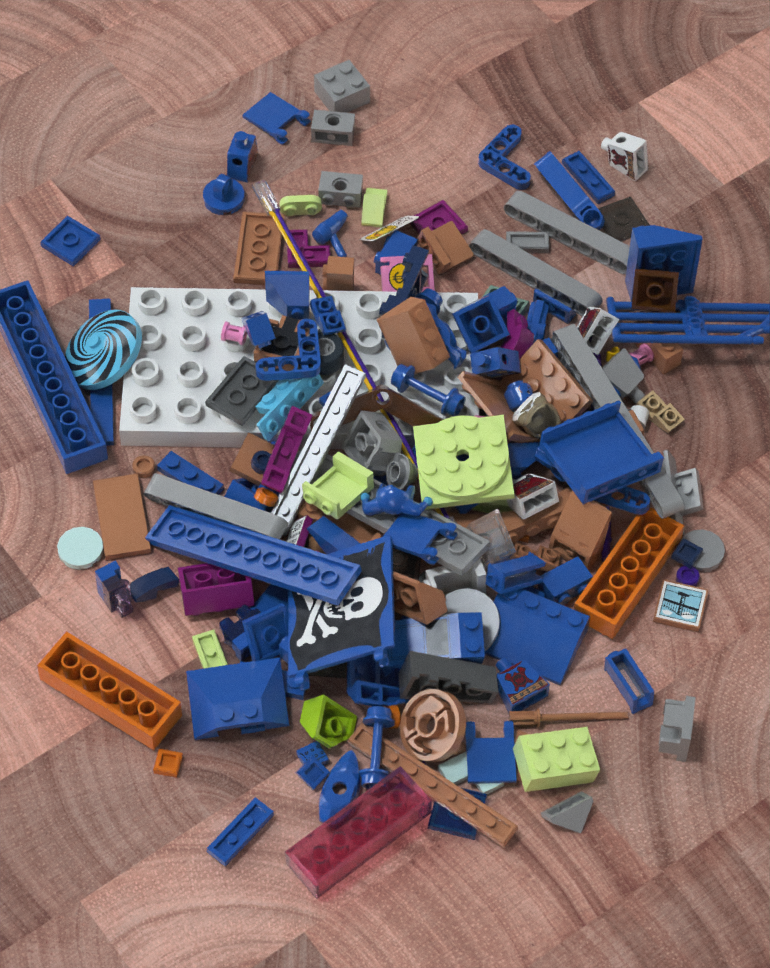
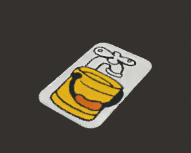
[360,216,419,241]

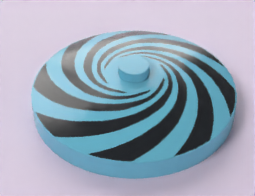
[65,310,142,390]

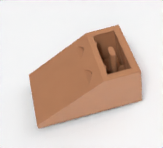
[549,490,612,570]

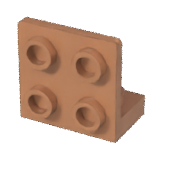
[417,221,474,275]

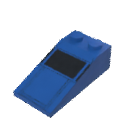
[387,612,485,668]

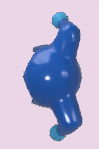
[361,483,433,516]

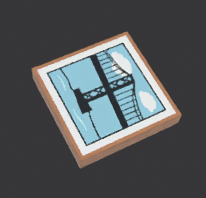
[653,579,708,632]

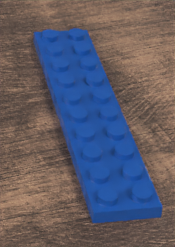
[145,505,362,606]

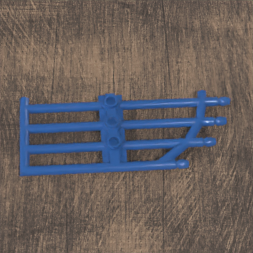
[606,296,770,345]

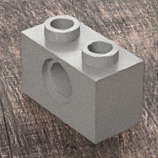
[311,110,355,146]
[318,171,363,208]

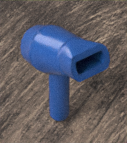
[312,210,348,257]

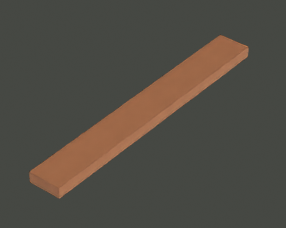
[348,723,518,848]

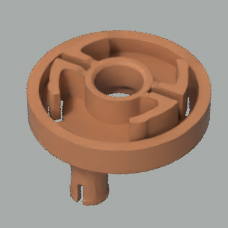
[400,689,466,762]

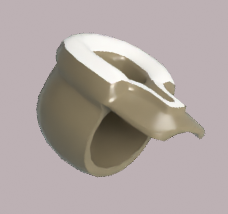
[512,392,561,440]

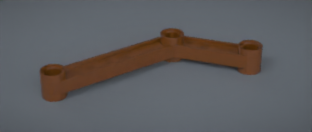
[310,385,444,430]

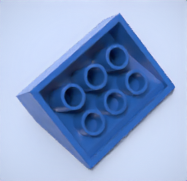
[625,225,703,302]
[485,588,590,685]

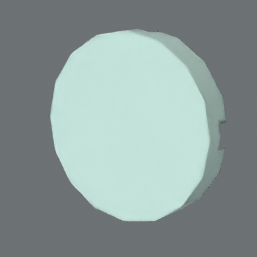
[57,527,104,570]

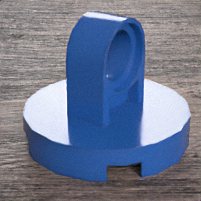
[203,173,244,215]

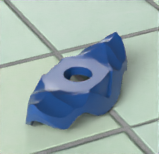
[427,304,467,370]
[319,750,361,827]

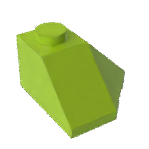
[300,695,357,748]

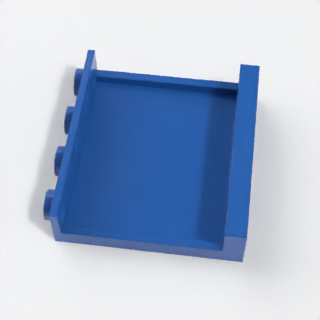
[539,400,664,504]

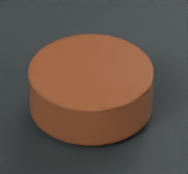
[132,455,155,478]

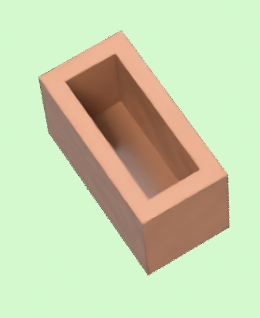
[323,256,354,291]

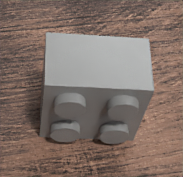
[314,60,370,112]

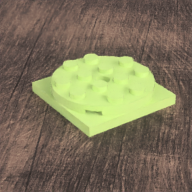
[413,415,515,510]

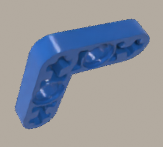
[478,125,531,190]
[255,319,321,381]
[594,486,650,515]

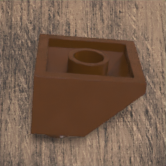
[631,269,679,313]

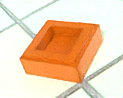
[153,749,183,778]

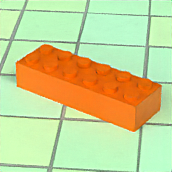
[574,507,684,639]
[37,631,182,750]

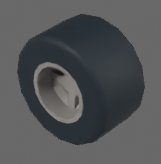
[304,332,344,375]

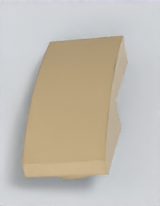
[636,391,685,433]

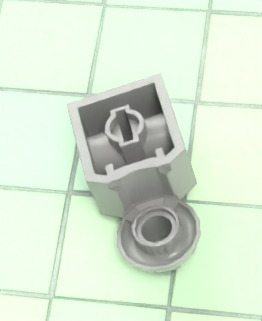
[342,410,418,490]

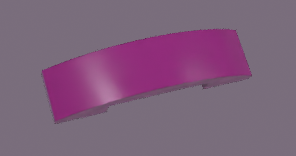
[261,406,313,493]

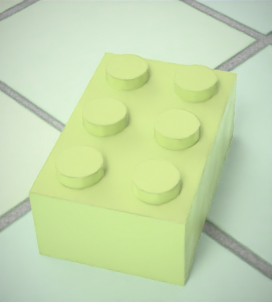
[513,727,600,792]

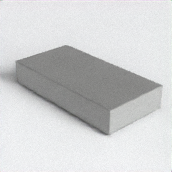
[506,231,549,253]

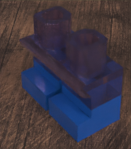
[95,561,134,618]

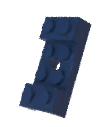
[379,245,429,338]

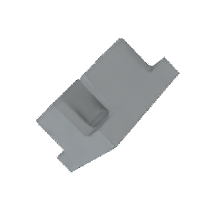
[659,696,696,762]

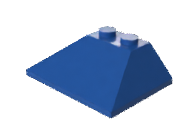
[186,657,289,740]

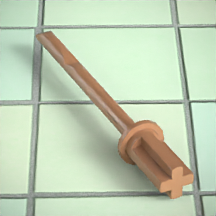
[508,708,629,727]

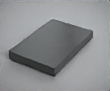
[205,356,279,426]

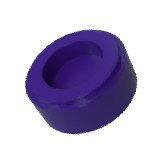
[676,566,700,587]

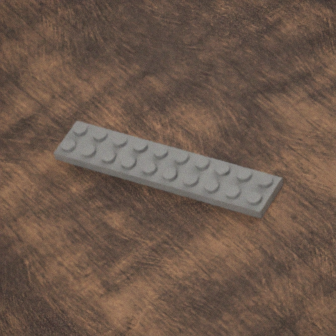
[288,448,490,576]

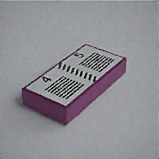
[286,515,313,547]

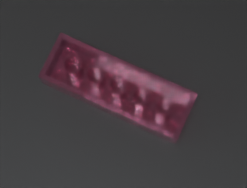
[285,766,432,899]

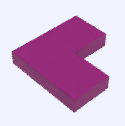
[287,229,330,268]

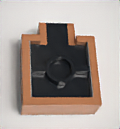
[254,315,310,371]

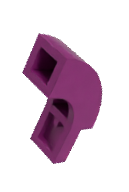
[496,309,534,380]

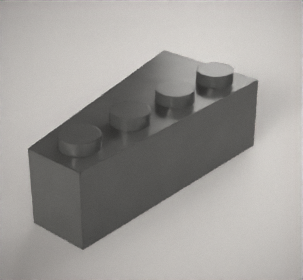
[398,651,498,703]

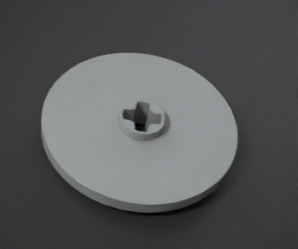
[445,588,500,652]

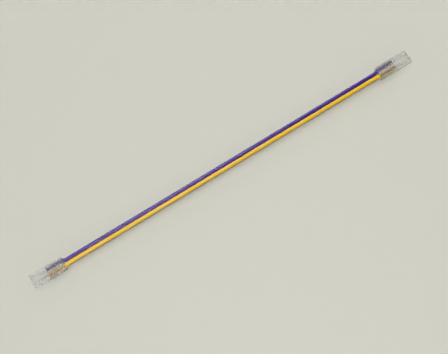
[252,179,457,523]

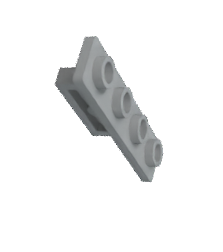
[662,450,704,535]

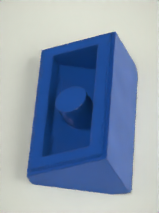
[533,289,576,324]

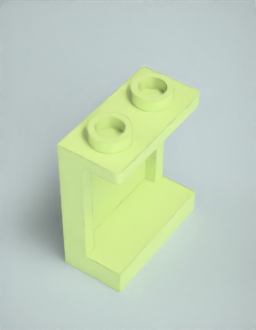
[302,451,374,520]

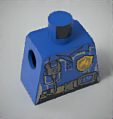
[470,347,521,379]

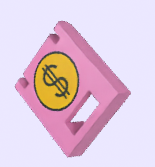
[380,254,435,292]

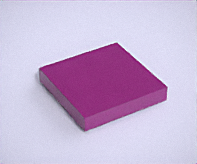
[409,200,468,235]

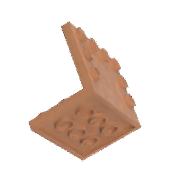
[457,339,593,443]

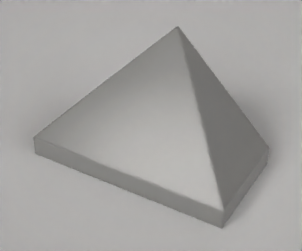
[540,791,593,833]

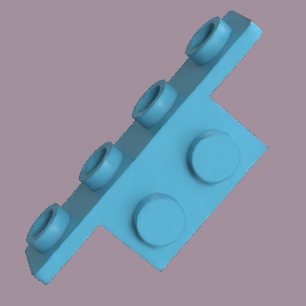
[255,366,324,441]

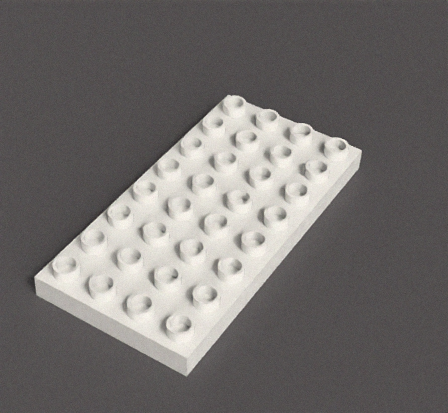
[119,287,479,450]

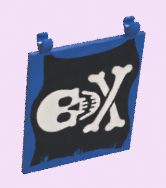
[288,535,396,691]

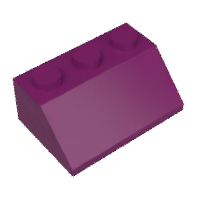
[178,563,254,616]

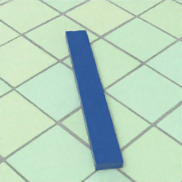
[89,298,114,446]

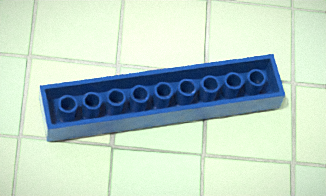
[0,280,108,474]

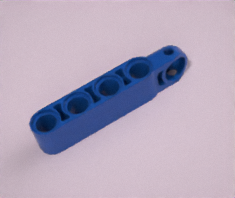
[534,151,605,230]

